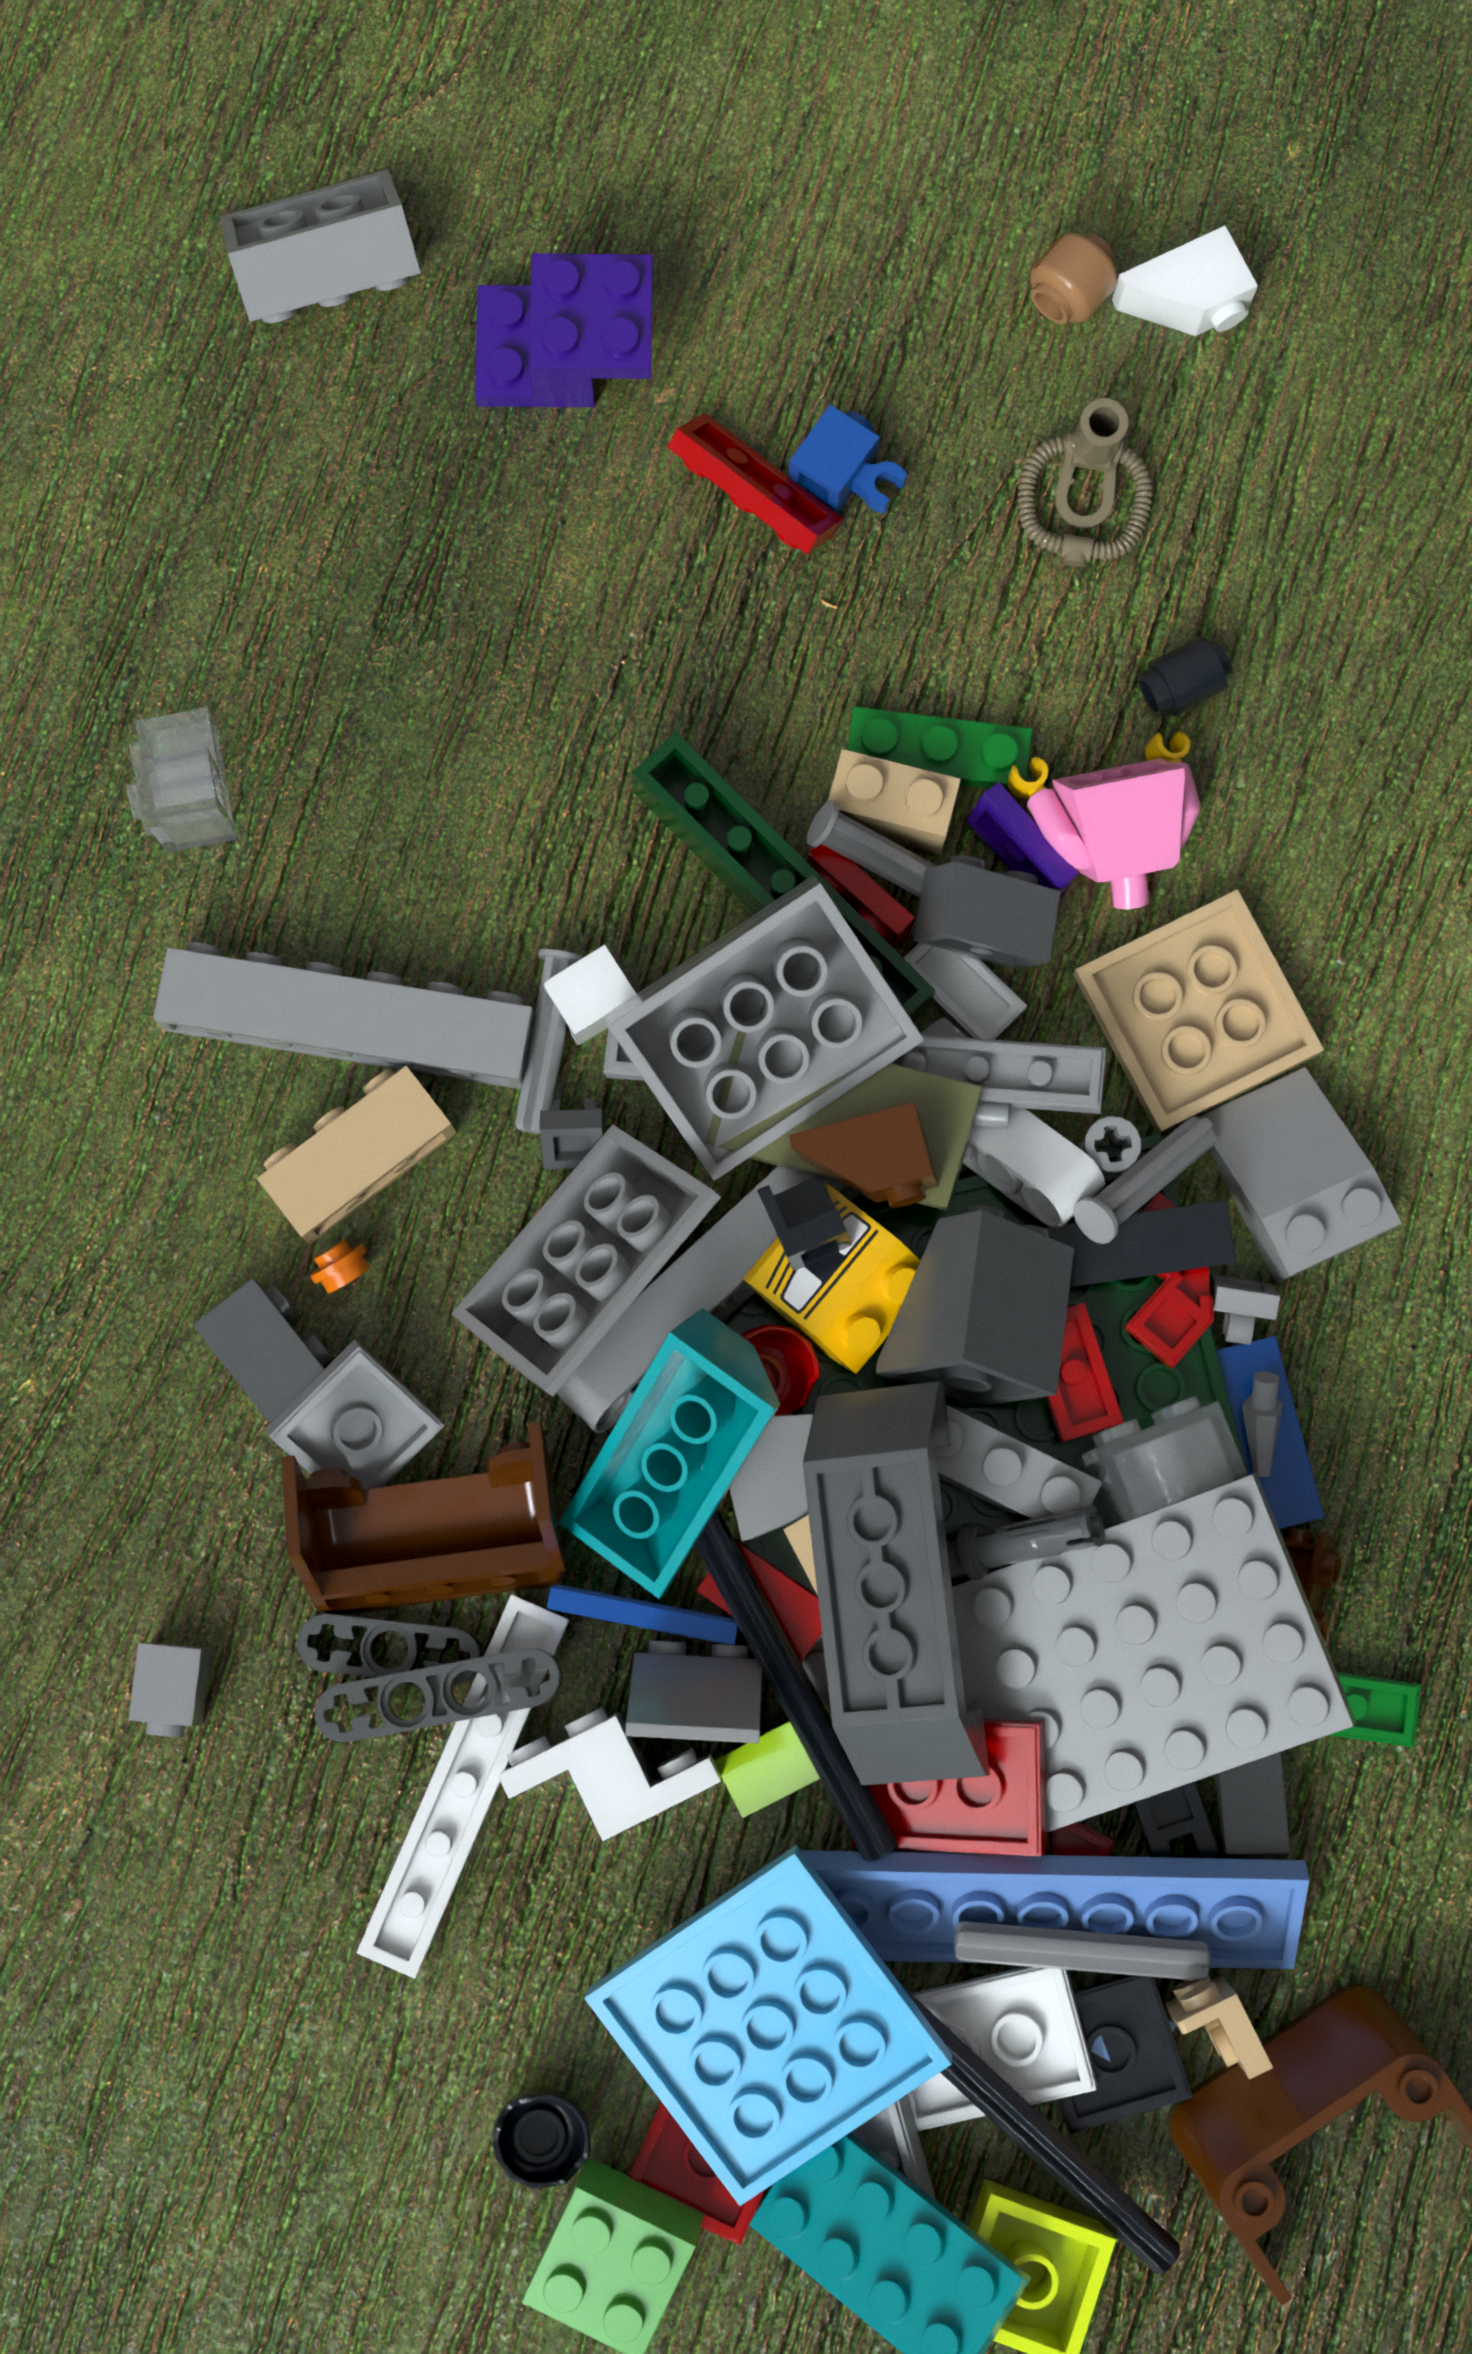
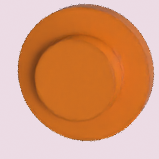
[309,1239,370,1294]

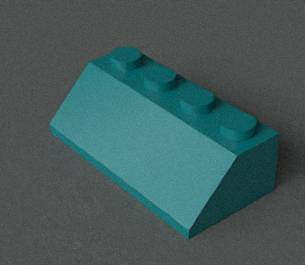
[559,1308,780,1599]

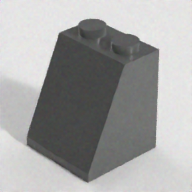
[876,1205,1074,1408]

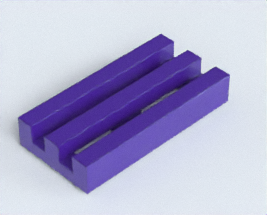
[966,782,1079,897]

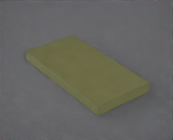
[705,1030,983,1211]

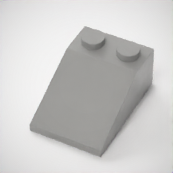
[1197,1067,1402,1284]
[625,1640,762,1743]

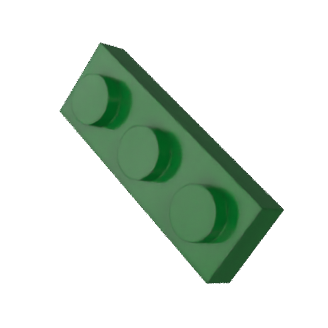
[848,707,1032,791]

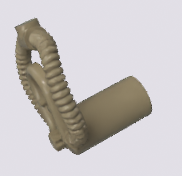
[1017,398,1153,567]

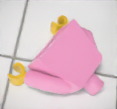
[1007,732,1201,909]

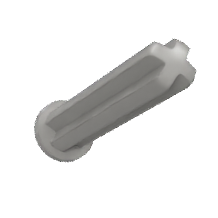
[807,800,936,898]
[515,949,584,1134]
[1074,1116,1218,1244]

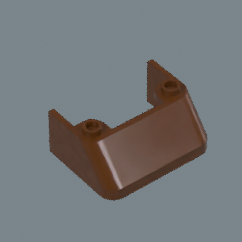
[281,1422,566,1614]
[1167,1984,1472,2306]

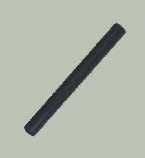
[695,1509,897,1862]
[901,1985,1181,2275]

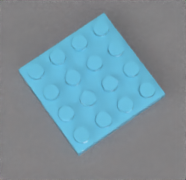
[584,1845,952,2206]

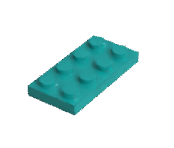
[749,2133,1032,2354]

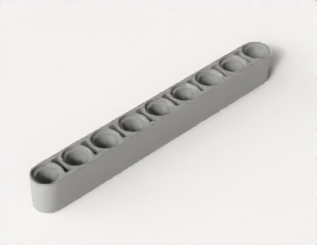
[556,1018,969,1434]

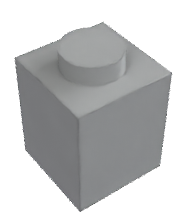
[128,1642,212,1737]

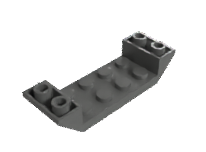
[803,1381,990,1785]

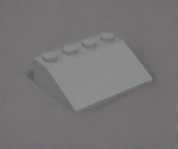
[606,875,924,1181]
[451,1124,721,1397]

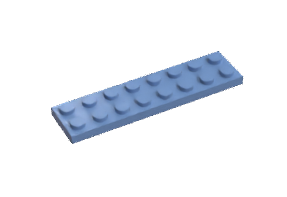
[786,1850,1309,1969]

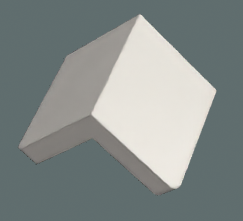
[544,945,636,1045]

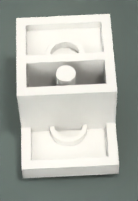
[498,1707,721,1841]

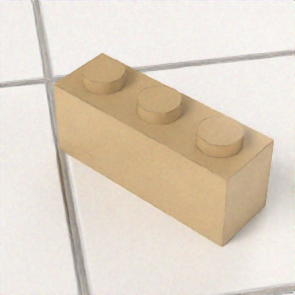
[257,1066,457,1244]

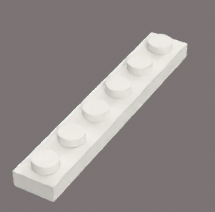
[356,1595,570,1979]

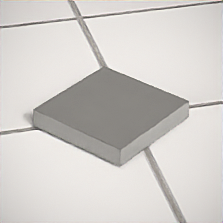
[265,1339,445,1489]

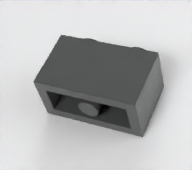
[913,856,1061,969]
[193,1278,335,1423]

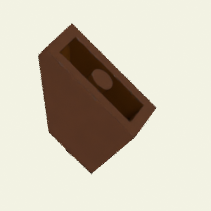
[789,1101,938,1208]

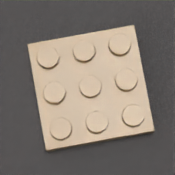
[1073,889,1324,1134]

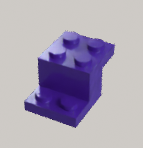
[475,253,653,407]

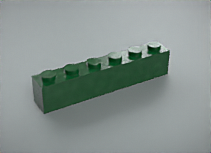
[631,731,936,1022]

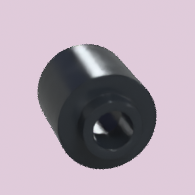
[1137,636,1232,717]

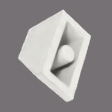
[1112,226,1258,336]

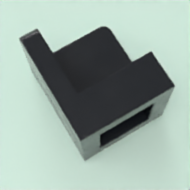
[757,1177,852,1272]

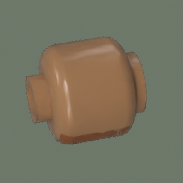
[1030,232,1118,325]

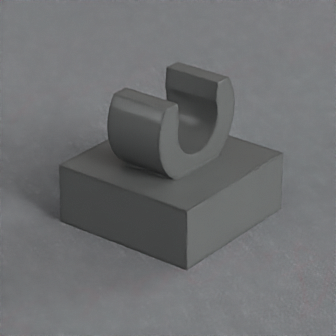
[540,1098,604,1169]

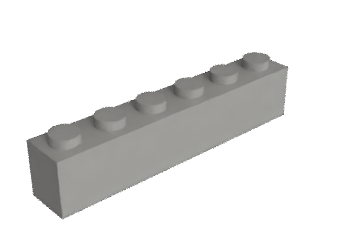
[153,942,534,1089]

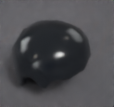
[492,2086,591,2189]

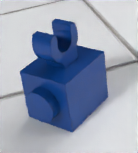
[789,404,907,514]

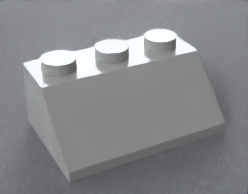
[220,169,421,323]

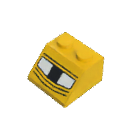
[743,1182,920,1374]

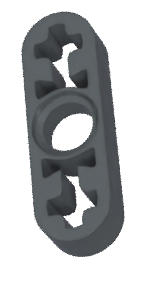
[297,1614,482,1685]

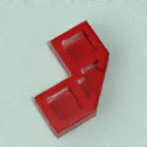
[1123,1192,1214,1369]

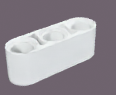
[963,1107,1106,1229]

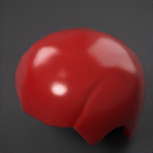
[740,1324,820,1416]

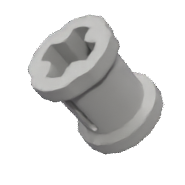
[1078,1116,1141,1181]

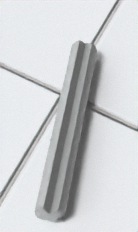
[954,1921,1211,1981]

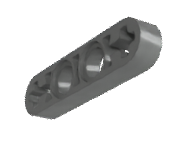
[315,1649,563,1742]

